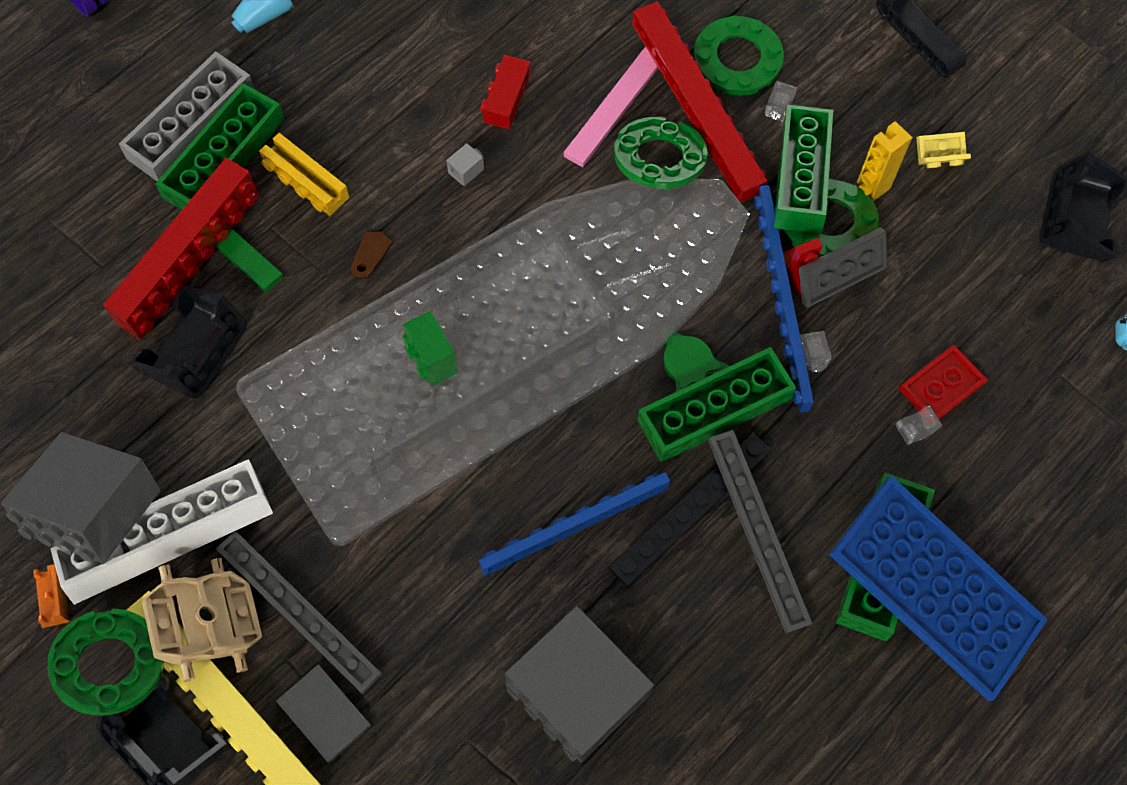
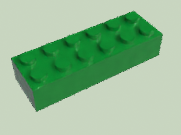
[155,83,285,210]
[773,104,833,234]
[637,347,796,463]
[835,473,935,641]

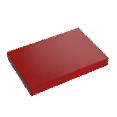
[899,345,988,425]

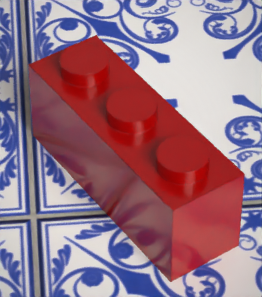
[480,55,531,129]

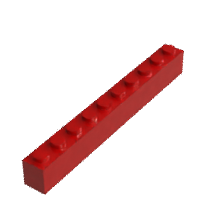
[632,1,768,203]

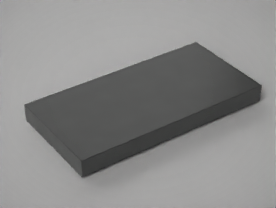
[799,227,887,308]

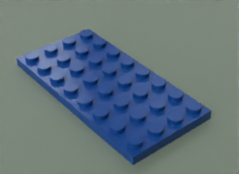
[829,476,1048,701]

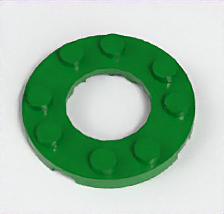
[694,16,784,96]
[614,117,707,190]
[784,179,879,258]
[48,609,164,716]

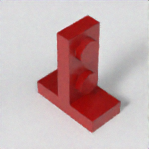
[783,238,823,297]

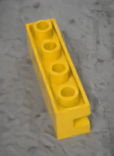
[855,121,912,202]
[259,133,349,216]

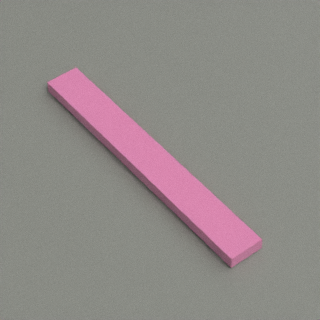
[564,36,680,168]

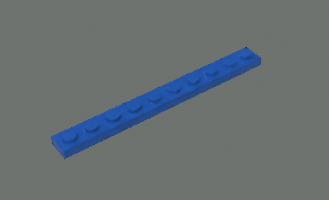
[754,185,813,412]

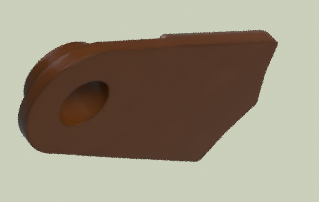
[351,232,392,279]

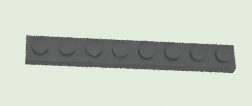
[708,430,812,634]
[216,531,382,695]

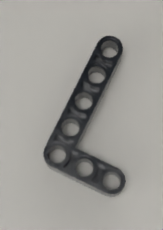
[876,0,966,78]

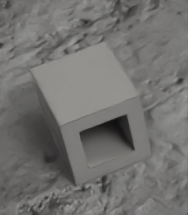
[446,143,484,186]

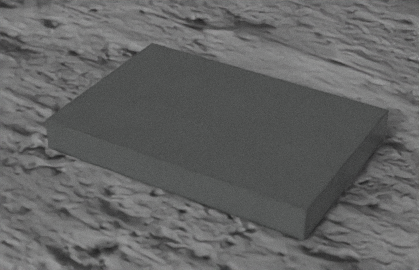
[276,664,371,763]

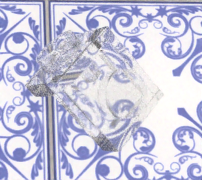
[895,406,942,445]

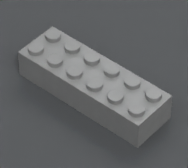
[119,51,255,181]

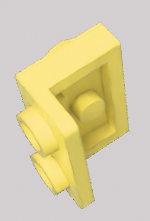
[916,132,971,168]

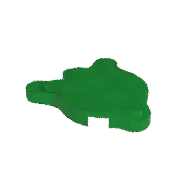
[663,333,729,392]

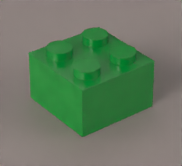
[401,311,458,387]

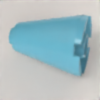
[231,0,294,33]

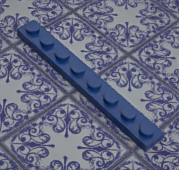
[479,472,670,577]

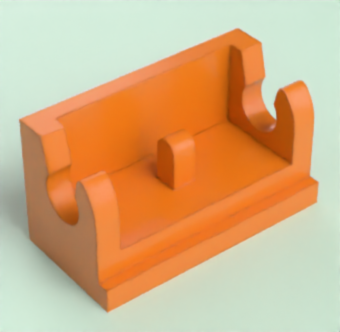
[33,564,70,628]

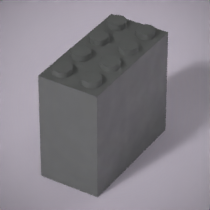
[1,432,161,564]
[505,606,654,764]

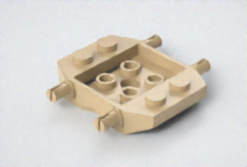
[142,558,262,682]

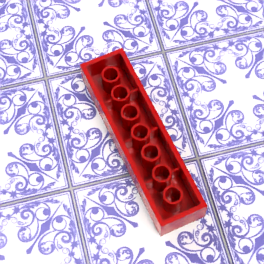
[103,158,259,340]

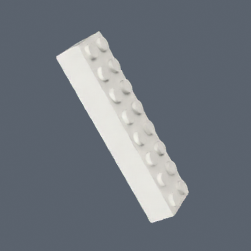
[50,459,273,604]

